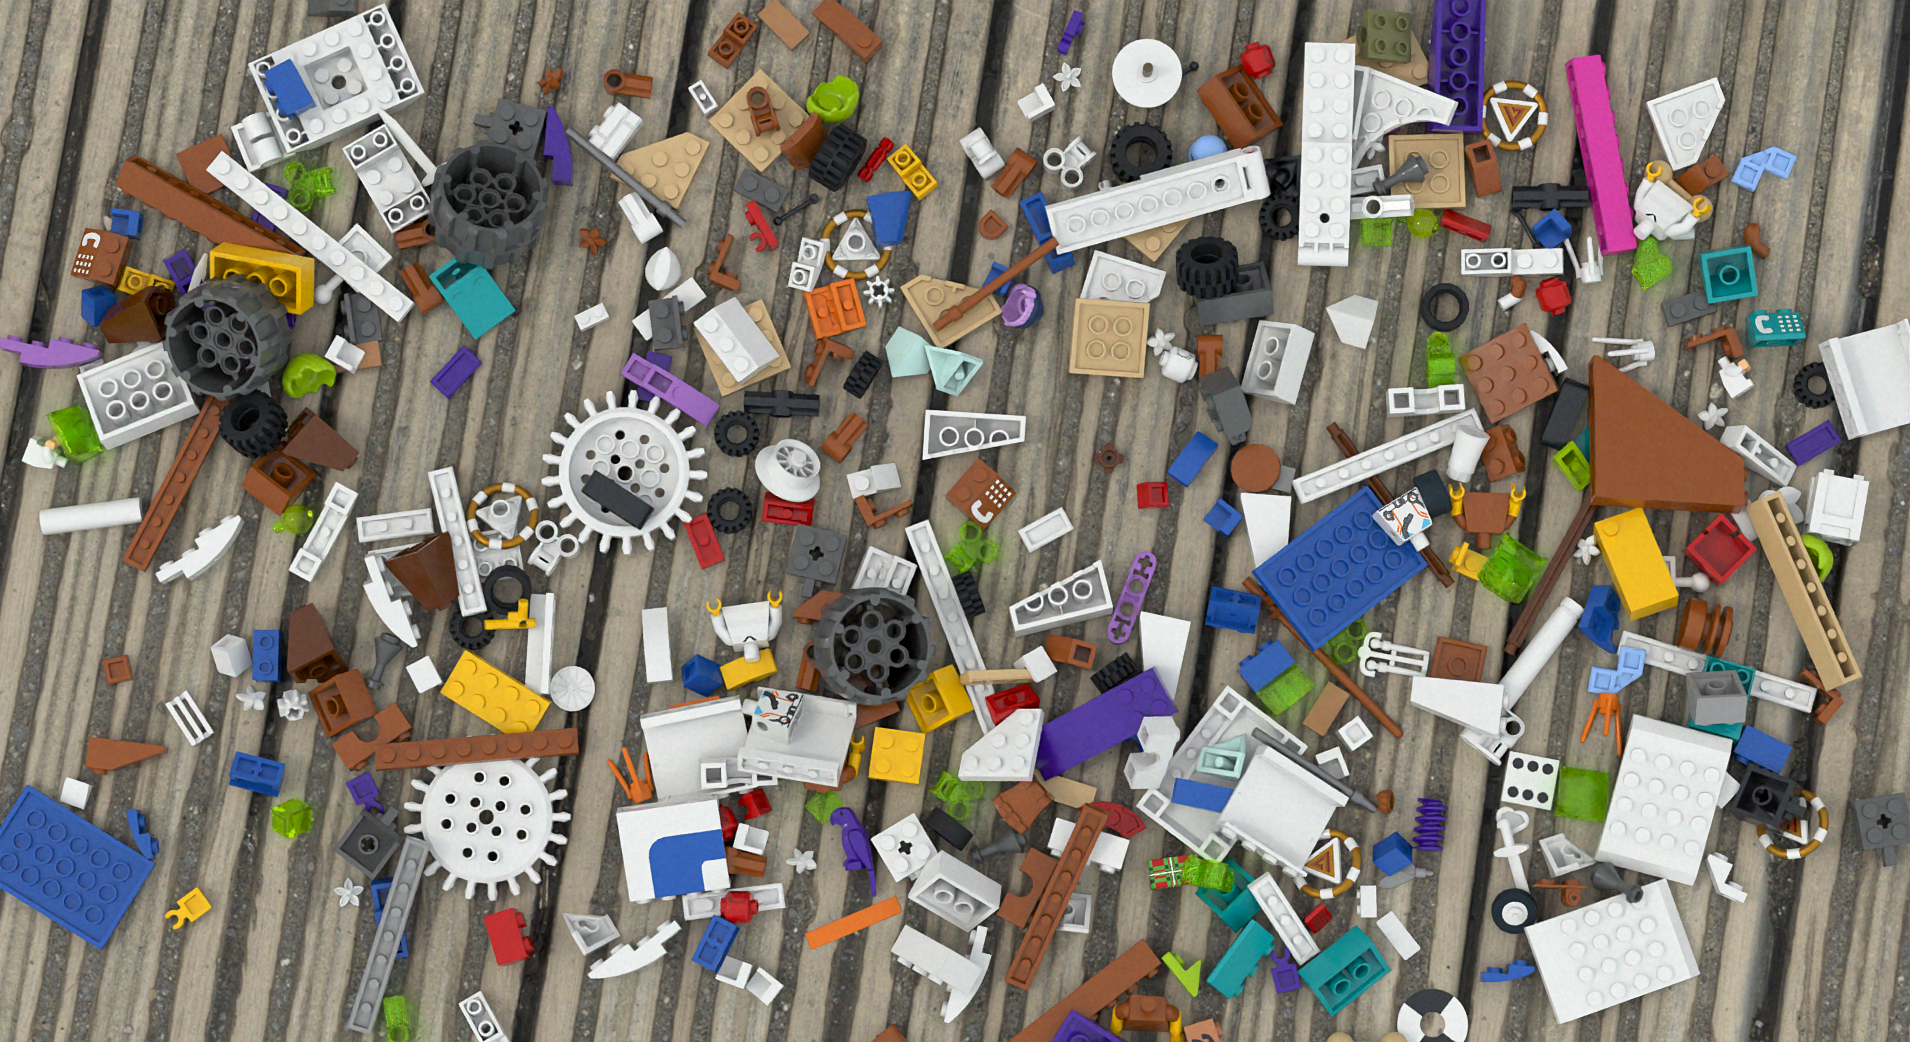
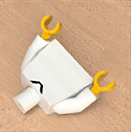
[1634,162,1711,240]
[705,589,783,663]

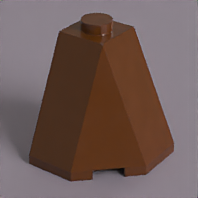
[100,286,177,344]
[278,407,359,471]
[384,531,460,611]
[287,603,349,683]

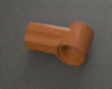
[603,69,653,99]
[991,147,1038,200]
[395,219,437,250]
[400,262,444,315]
[1197,334,1223,383]
[820,412,869,464]
[795,641,821,692]
[724,846,767,878]

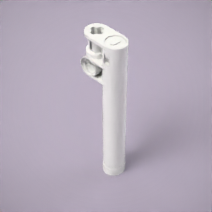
[1459,597,1584,766]

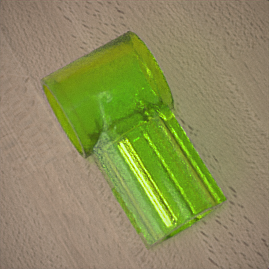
[383,995,412,1042]

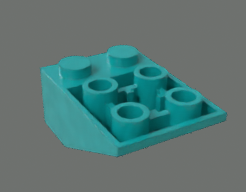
[429,257,516,340]
[1686,655,1756,747]

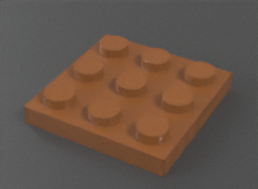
[1458,323,1559,424]

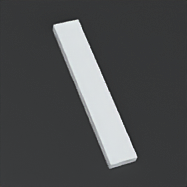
[428,466,488,617]

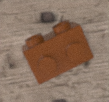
[1481,424,1526,482]

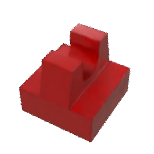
[737,788,773,820]

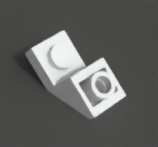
[1704,852,1747,904]

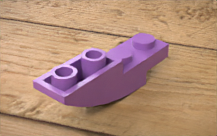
[0,335,103,369]
[621,353,720,427]

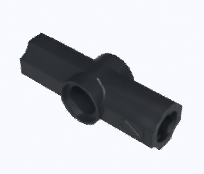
[1511,183,1589,211]
[744,390,820,418]

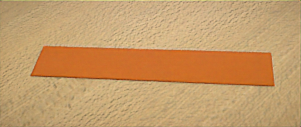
[805,896,902,950]

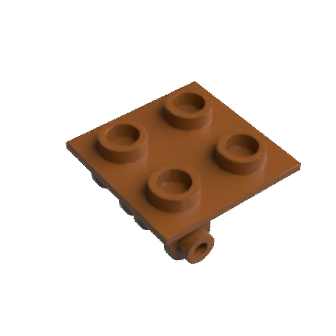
[1530,879,1587,907]

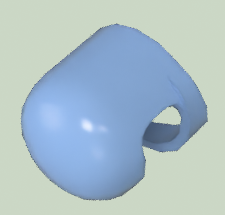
[1187,135,1227,162]

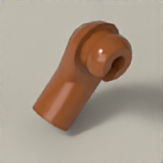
[1743,223,1771,259]

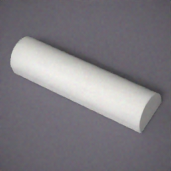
[39,497,144,535]

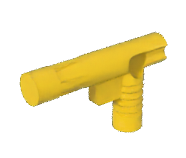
[484,599,536,630]

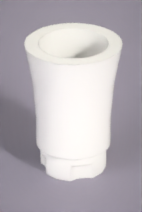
[1446,425,1490,483]

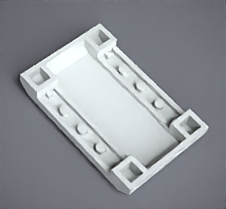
[1136,685,1308,868]
[1594,713,1733,886]
[1524,878,1700,1024]

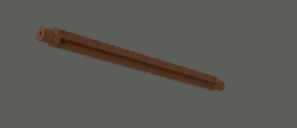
[1326,422,1455,588]
[1503,491,1599,656]

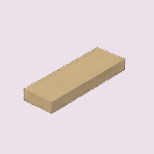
[960,669,1034,685]
[1020,768,1097,809]

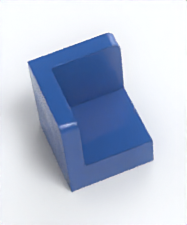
[110,208,144,240]
[1532,209,1572,249]
[982,261,1016,299]
[81,285,116,327]
[1204,498,1243,538]
[681,654,722,697]
[1373,831,1412,876]

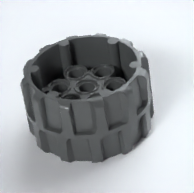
[428,140,549,269]
[162,273,293,401]
[809,587,936,706]

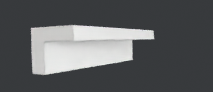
[525,593,556,696]

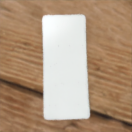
[1376,911,1420,960]

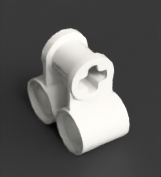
[959,127,1005,180]
[1043,136,1097,192]
[527,520,581,577]

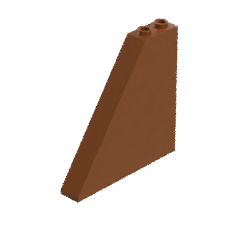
[1588,355,1748,514]

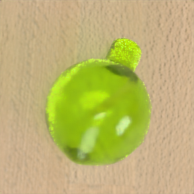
[1397,209,1439,239]
[272,504,313,535]

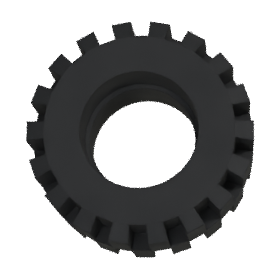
[1109,121,1173,183]
[808,124,867,192]
[1175,236,1239,299]
[218,389,289,459]

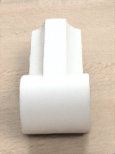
[618,192,663,244]

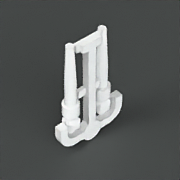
[1357,632,1429,677]

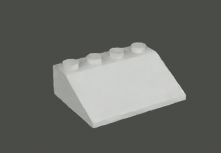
[77,341,200,450]

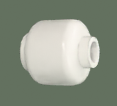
[1159,346,1198,383]

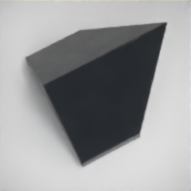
[1263,155,1302,200]

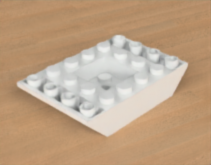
[248,3,425,154]

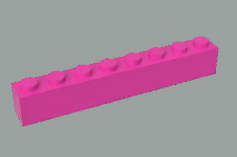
[1565,55,1638,257]

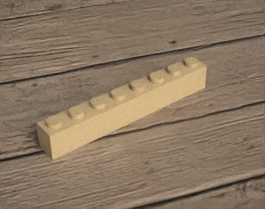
[1745,491,1862,692]

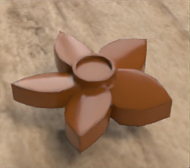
[537,68,563,95]
[579,227,607,255]

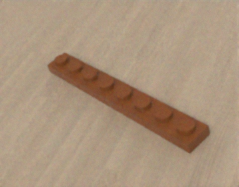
[122,395,236,573]
[374,728,579,771]
[1004,803,1109,991]

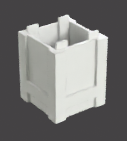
[1801,469,1869,546]

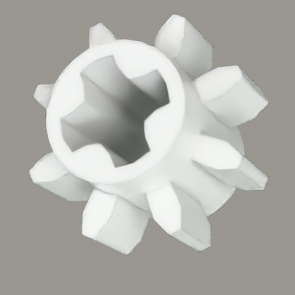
[863,276,895,308]
[277,689,309,721]

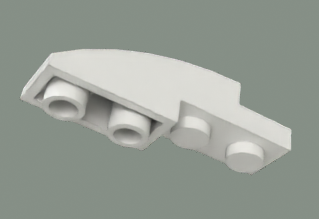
[1461,248,1564,277]
[155,514,244,585]
[363,552,421,647]
[588,920,682,979]
[940,925,991,1023]
[459,991,511,1042]

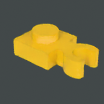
[165,887,213,929]

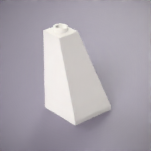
[1138,611,1191,701]

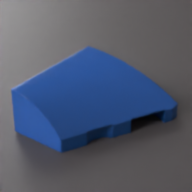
[866,191,912,249]
[1578,585,1620,654]

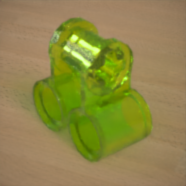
[284,161,336,212]
[1425,332,1456,388]
[944,521,999,574]
[1324,618,1367,665]
[929,770,984,822]
[1180,856,1234,892]

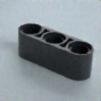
[1539,377,1589,451]
[581,470,655,530]

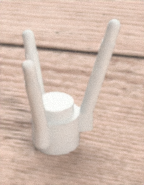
[1564,237,1603,284]
[1592,337,1655,373]

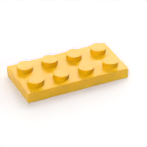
[440,649,552,734]

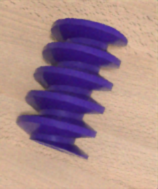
[1412,798,1449,852]

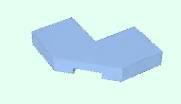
[1731,146,1797,192]
[1587,645,1646,694]

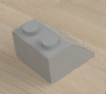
[1686,670,1747,726]

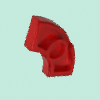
[1078,801,1146,839]

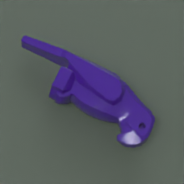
[830,807,877,897]

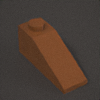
[812,0,883,65]
[85,737,168,775]

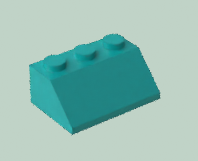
[1204,919,1275,999]
[1298,925,1391,1017]

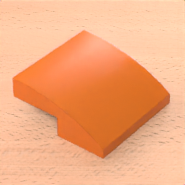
[803,278,867,341]

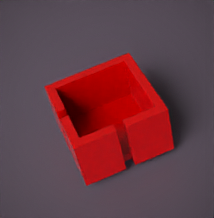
[1682,513,1757,587]
[483,908,534,967]

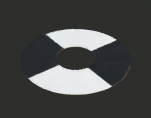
[1397,989,1468,1042]

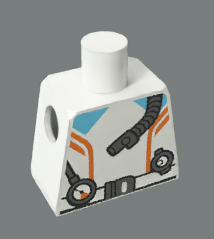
[1372,487,1432,552]
[742,689,805,745]

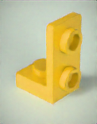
[1448,542,1488,581]

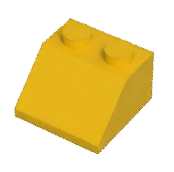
[906,664,974,734]

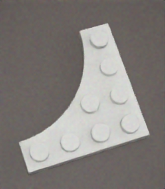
[1351,68,1458,169]

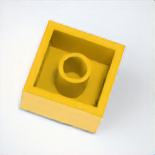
[868,727,926,786]

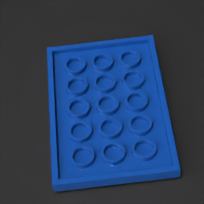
[1252,486,1428,652]
[0,785,157,950]

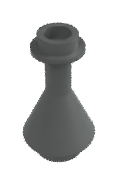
[1372,155,1429,196]
[365,632,403,690]
[970,826,1028,864]
[1590,862,1643,903]

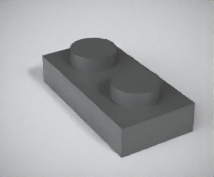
[734,168,789,214]
[1660,289,1717,327]

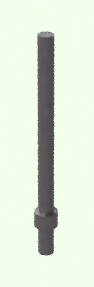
[564,126,687,228]
[1251,727,1378,814]

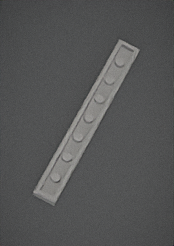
[347,835,431,1035]

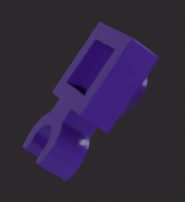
[1057,10,1086,56]
[346,771,384,813]
[1271,947,1302,995]

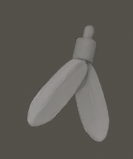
[1379,863,1433,889]

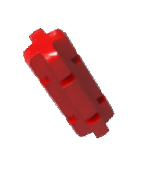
[858,137,894,182]

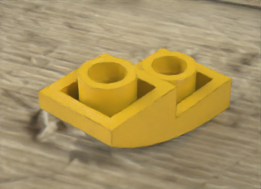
[887,144,939,201]
[116,266,175,295]
[720,648,778,691]

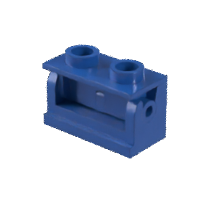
[263,58,317,120]
[1205,586,1262,634]
[252,630,283,683]
[1237,640,1296,695]
[1731,725,1793,775]
[229,751,285,797]
[691,915,740,974]

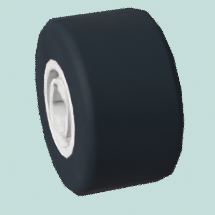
[1413,469,1452,519]

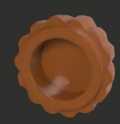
[1376,789,1395,814]

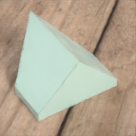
[885,326,931,377]
[924,345,983,397]
[1196,733,1246,782]

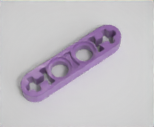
[1107,551,1157,645]

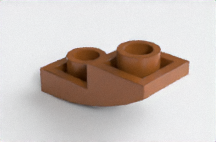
[708,12,758,69]

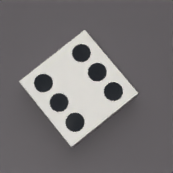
[1500,751,1560,810]

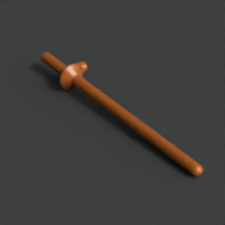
[1242,576,1403,738]

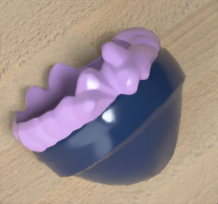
[1001,284,1044,329]

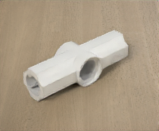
[1350,194,1415,220]

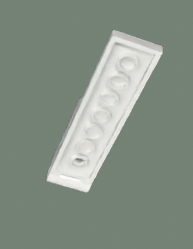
[1298,42,1355,267]
[1045,146,1271,254]

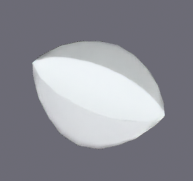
[645,247,682,290]

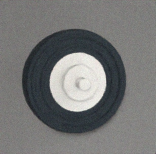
[1492,888,1538,934]

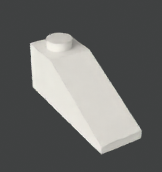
[1720,425,1797,487]

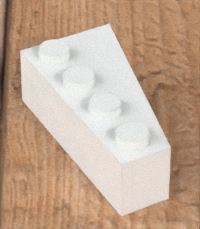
[922,410,1026,460]
[1009,560,1113,638]

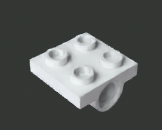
[231,112,296,174]

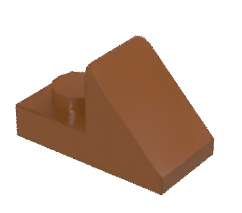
[1674,154,1729,196]

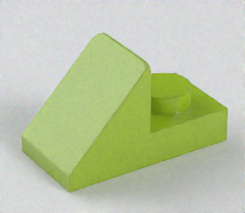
[1552,441,1590,492]
[1160,952,1201,998]

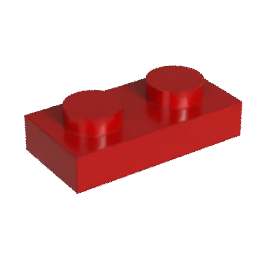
[683,513,725,570]

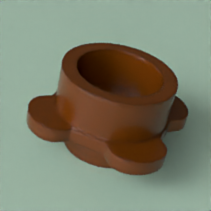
[1094,443,1124,473]

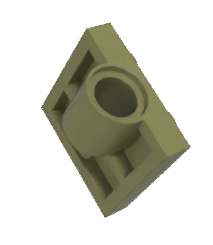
[1356,8,1411,64]

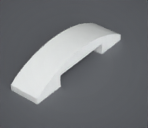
[289,482,359,582]

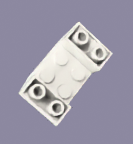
[342,124,430,234]

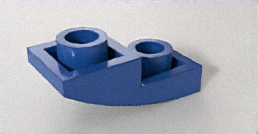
[1167,431,1218,487]
[126,809,159,860]
[1480,960,1535,982]

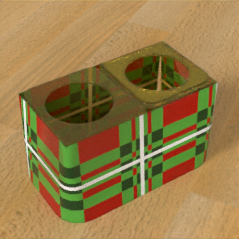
[1147,853,1202,890]

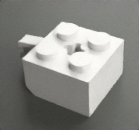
[871,813,938,883]

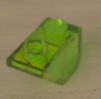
[1631,234,1673,292]

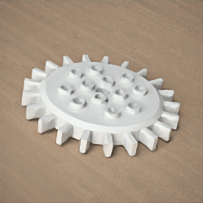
[542,390,708,556]
[404,734,571,901]

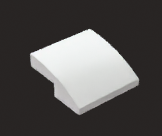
[851,546,917,610]

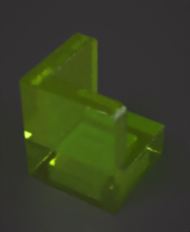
[1361,218,1393,248]
[804,791,843,825]
[271,798,312,839]

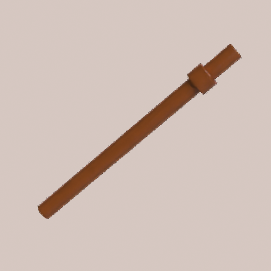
[932,237,1060,332]

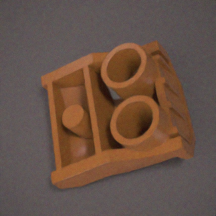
[780,111,830,170]

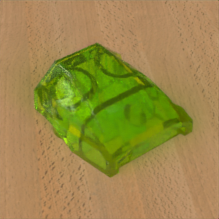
[1477,531,1548,603]
[1554,766,1609,823]

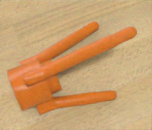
[1580,693,1622,755]
[607,747,655,804]

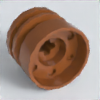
[1677,597,1733,658]

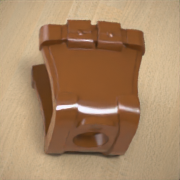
[992,774,1055,835]

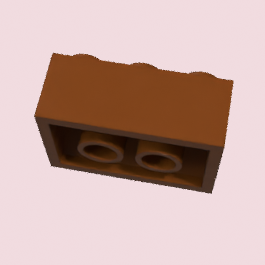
[1197,64,1283,150]

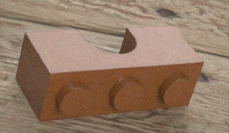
[332,702,414,772]
[996,847,1058,929]

